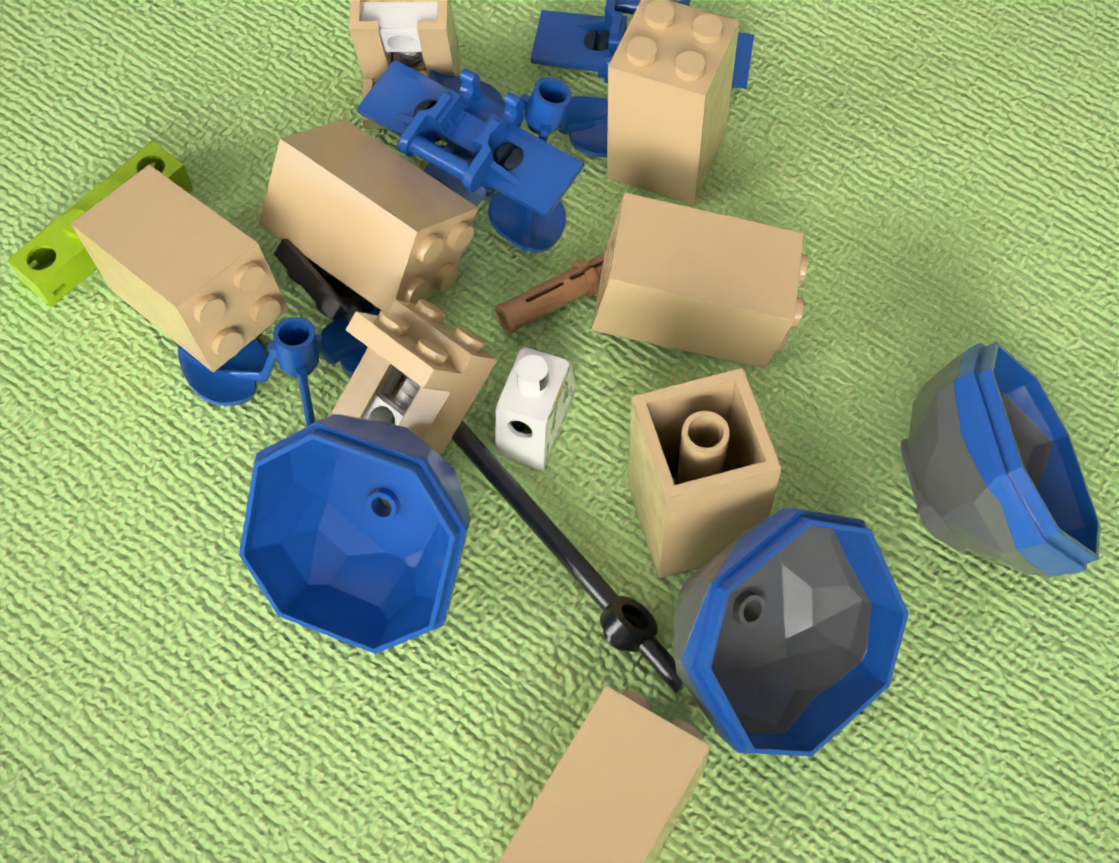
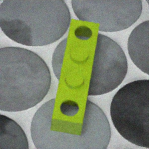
[7,140,193,307]

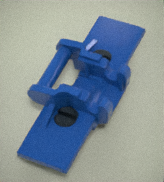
[531,0,754,89]
[357,60,584,219]

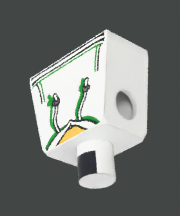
[495,347,576,471]

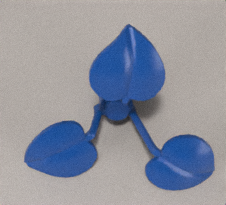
[428,70,608,253]
[178,308,382,427]

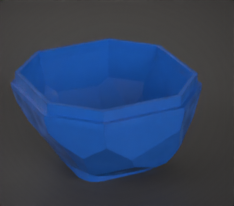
[239,414,470,654]

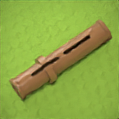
[495,252,605,334]

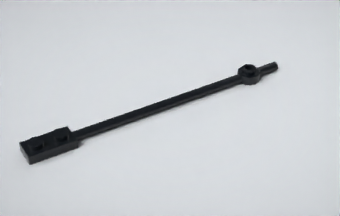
[274,239,685,694]

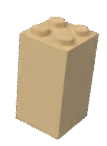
[607,0,740,206]
[259,119,478,312]
[71,165,289,373]
[591,192,809,369]
[628,368,782,578]
[497,686,711,863]

